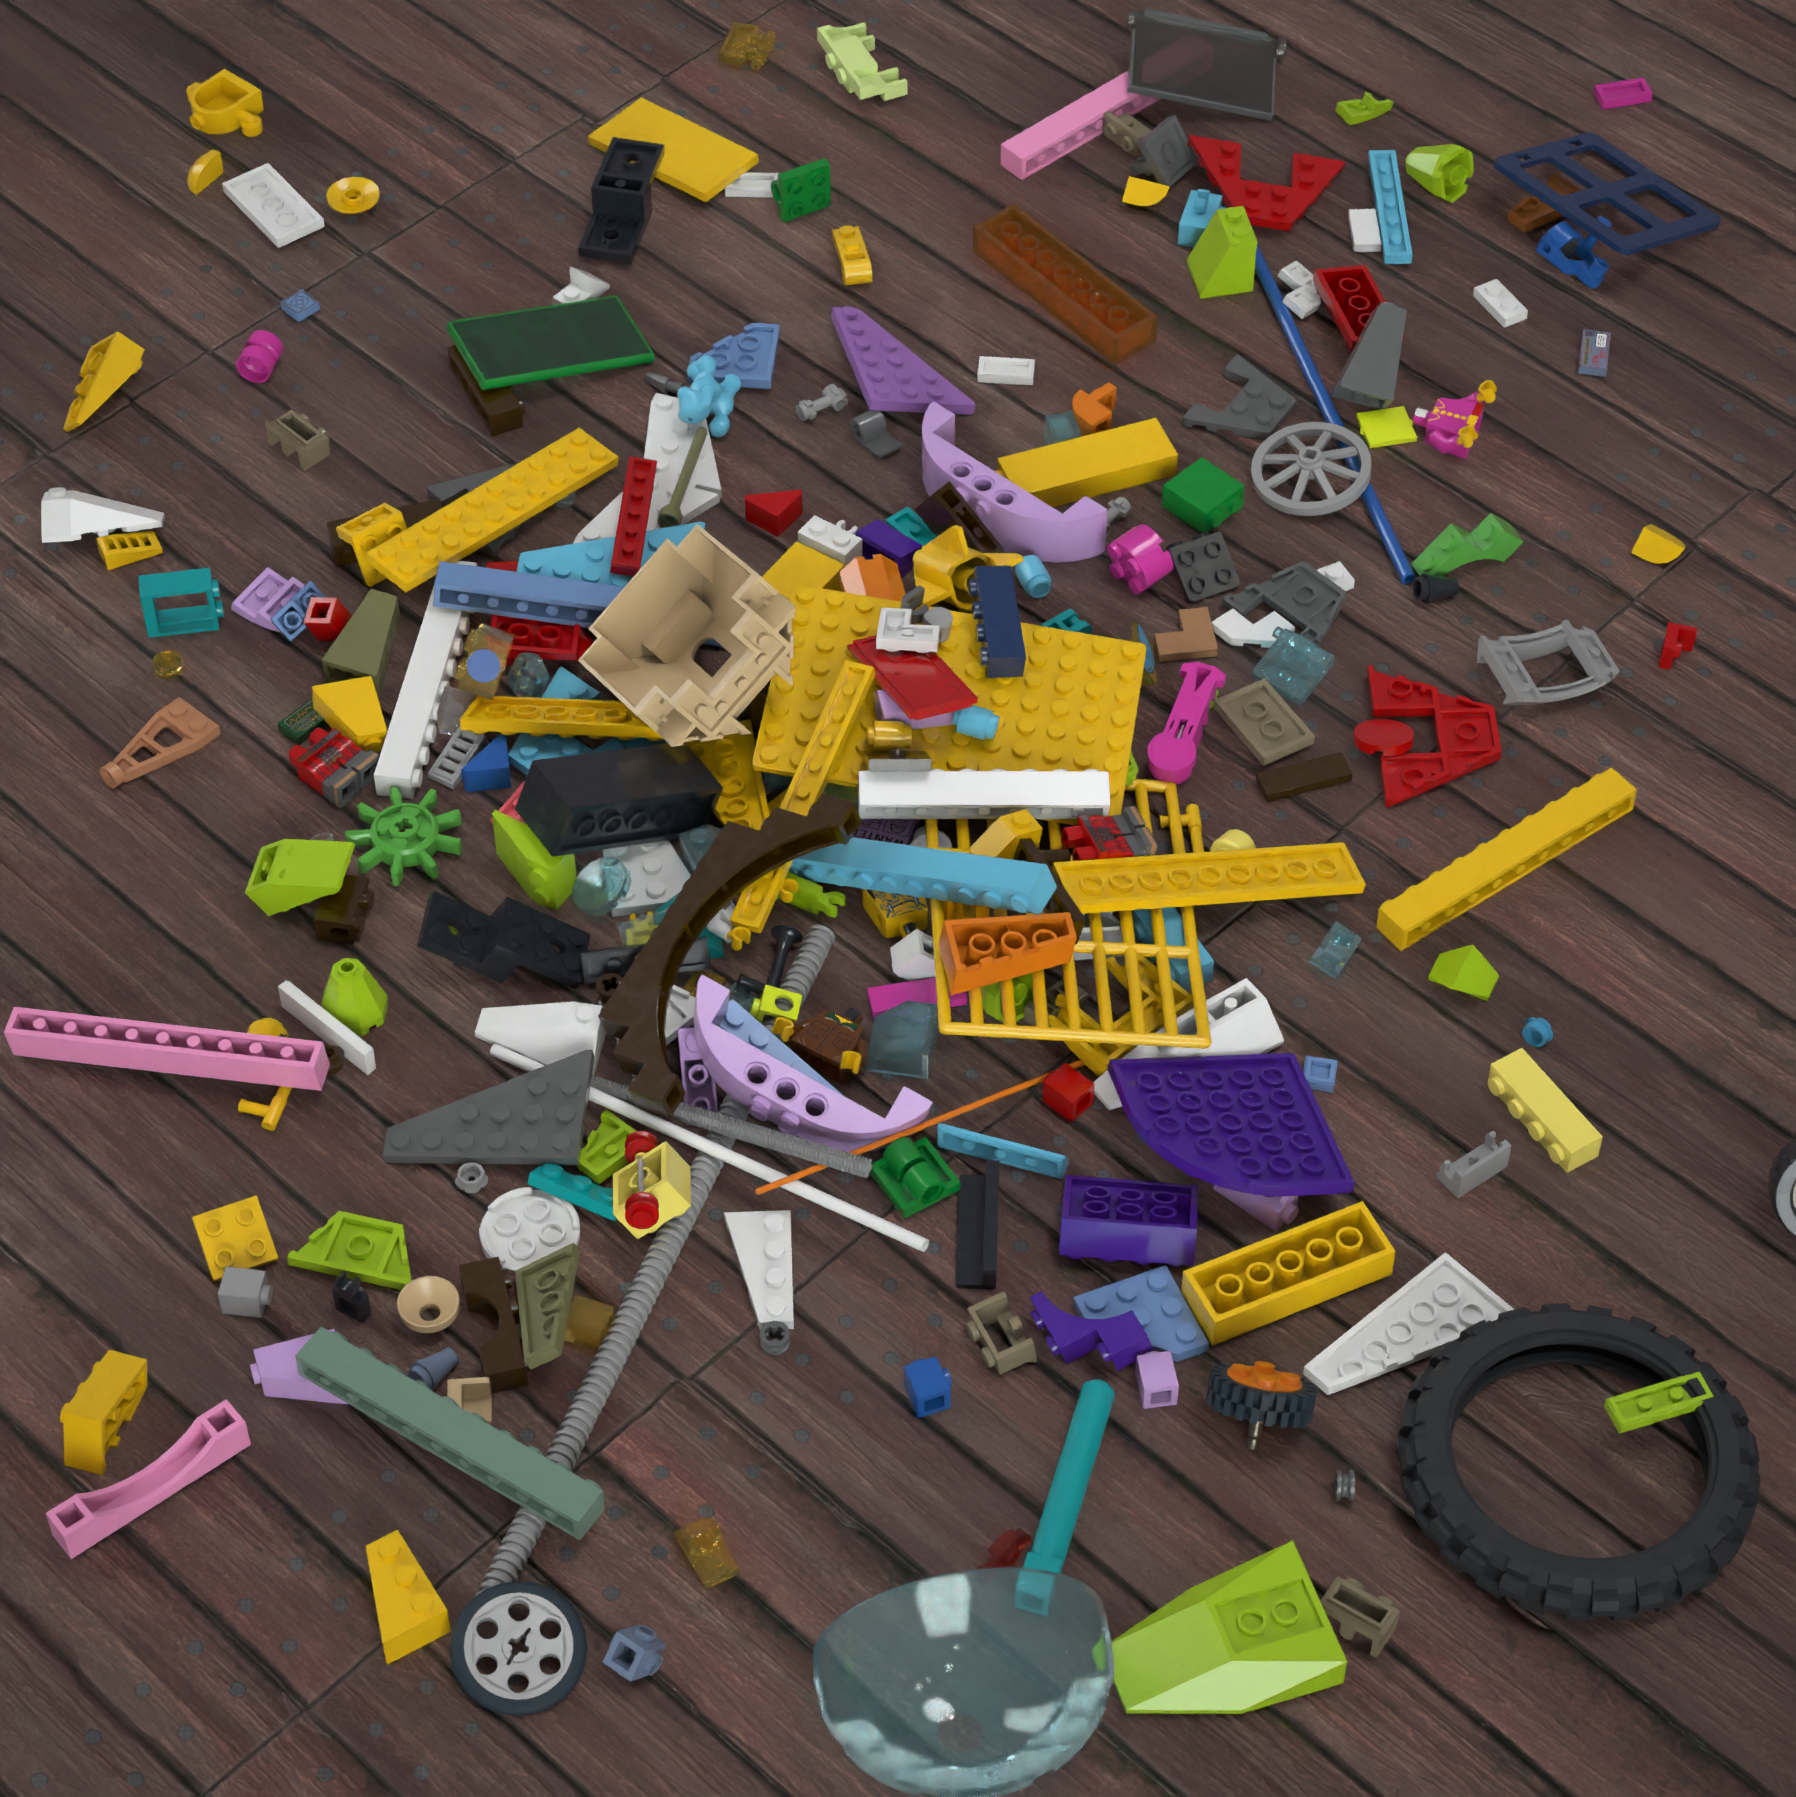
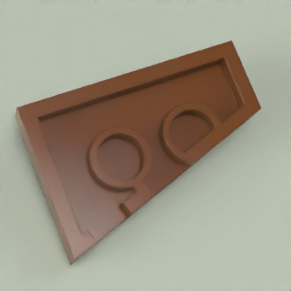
[1508,173,1581,233]

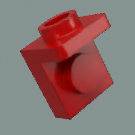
[1659,622,1697,670]

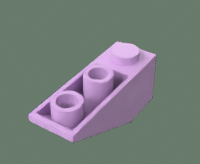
[678,1028,718,1126]

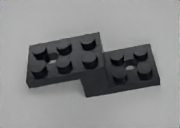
[578,137,665,264]
[417,891,591,989]

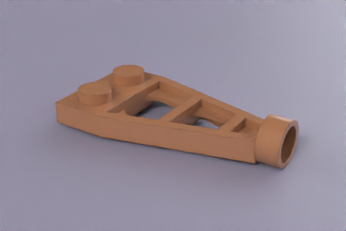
[100,697,221,788]

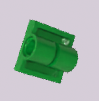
[771,158,831,222]
[869,1137,961,1218]

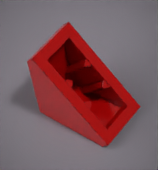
[744,489,803,537]

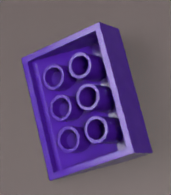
[1059,1175,1198,1267]

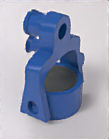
[1536,216,1612,289]

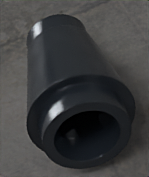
[1413,574,1459,603]

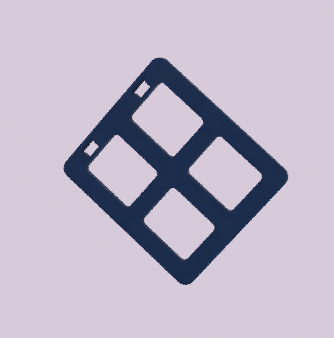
[1493,133,1721,255]

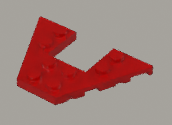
[1187,135,1345,231]
[1367,665,1502,808]

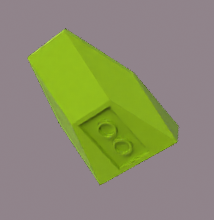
[1101,1540,1347,1714]

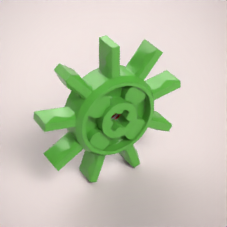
[345,786,462,886]

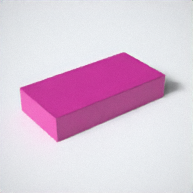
[1593,77,1653,110]

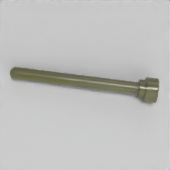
[657,427,707,528]

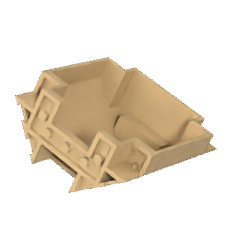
[578,524,795,747]

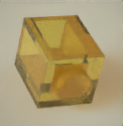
[564,1295,615,1351]

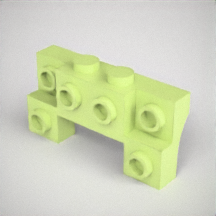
[817,22,908,101]

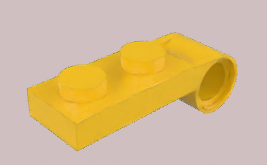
[832,226,872,286]

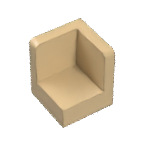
[448,1377,492,1425]

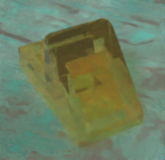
[675,1517,739,1589]

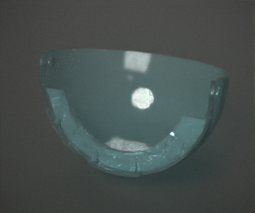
[812,1568,1115,1797]

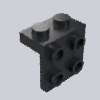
[1166,531,1240,603]

